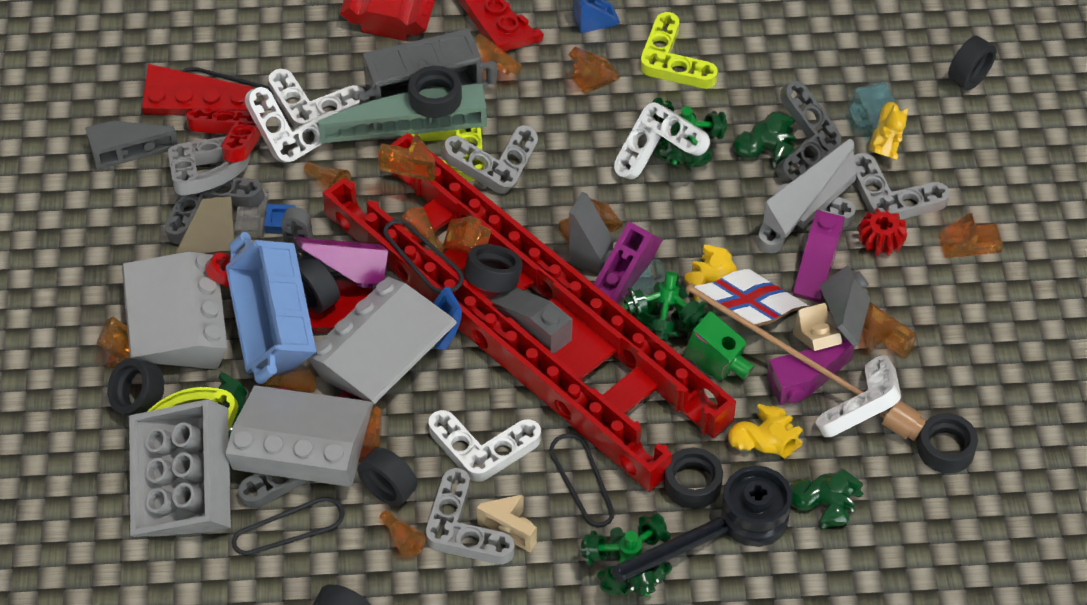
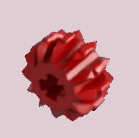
[858,208,907,256]

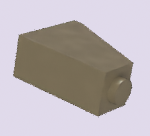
[176,196,235,266]

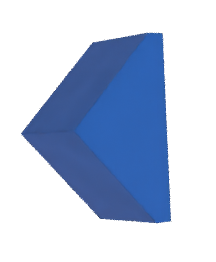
[573,0,620,33]

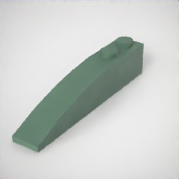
[318,83,487,144]

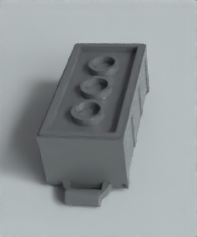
[359,28,497,105]

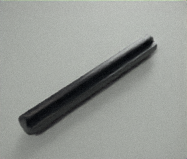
[611,517,728,583]

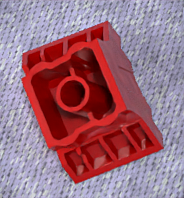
[340,0,435,41]

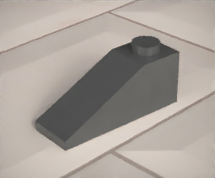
[85,121,178,170]
[569,192,613,276]
[819,265,870,347]
[490,287,572,354]

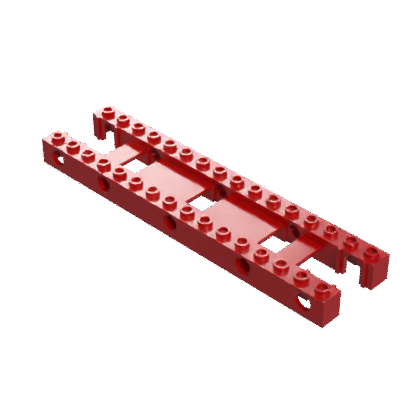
[322,133,736,492]

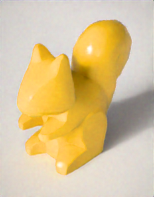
[868,102,908,160]
[684,244,737,300]
[728,404,803,459]

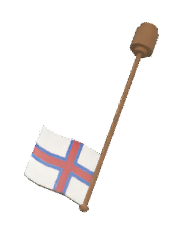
[686,269,927,441]

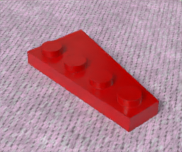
[458,0,544,54]
[142,64,255,115]

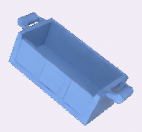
[225,232,316,384]

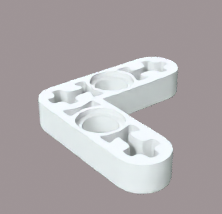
[268,69,365,133]
[245,87,338,163]
[614,103,710,179]
[816,355,901,437]
[429,410,541,482]

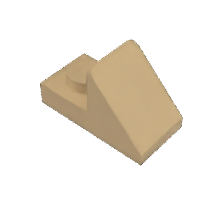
[793,303,842,351]
[477,495,537,552]

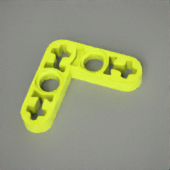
[641,12,718,89]

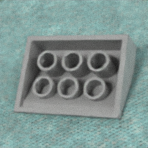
[122,252,227,369]
[308,277,457,404]
[225,385,373,487]
[129,399,231,537]

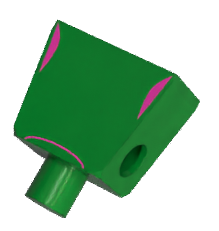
[683,311,754,381]

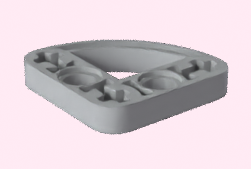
[168,136,251,195]

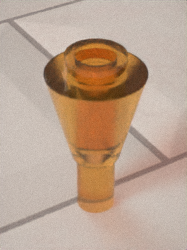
[304,162,351,189]
[401,207,445,255]
[260,369,316,393]
[380,510,426,558]

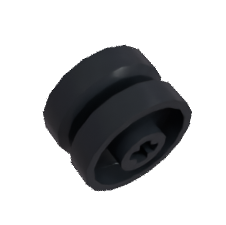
[721,465,792,547]

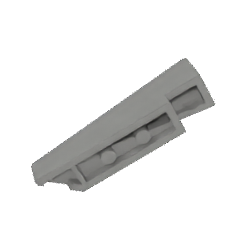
[763,139,857,238]

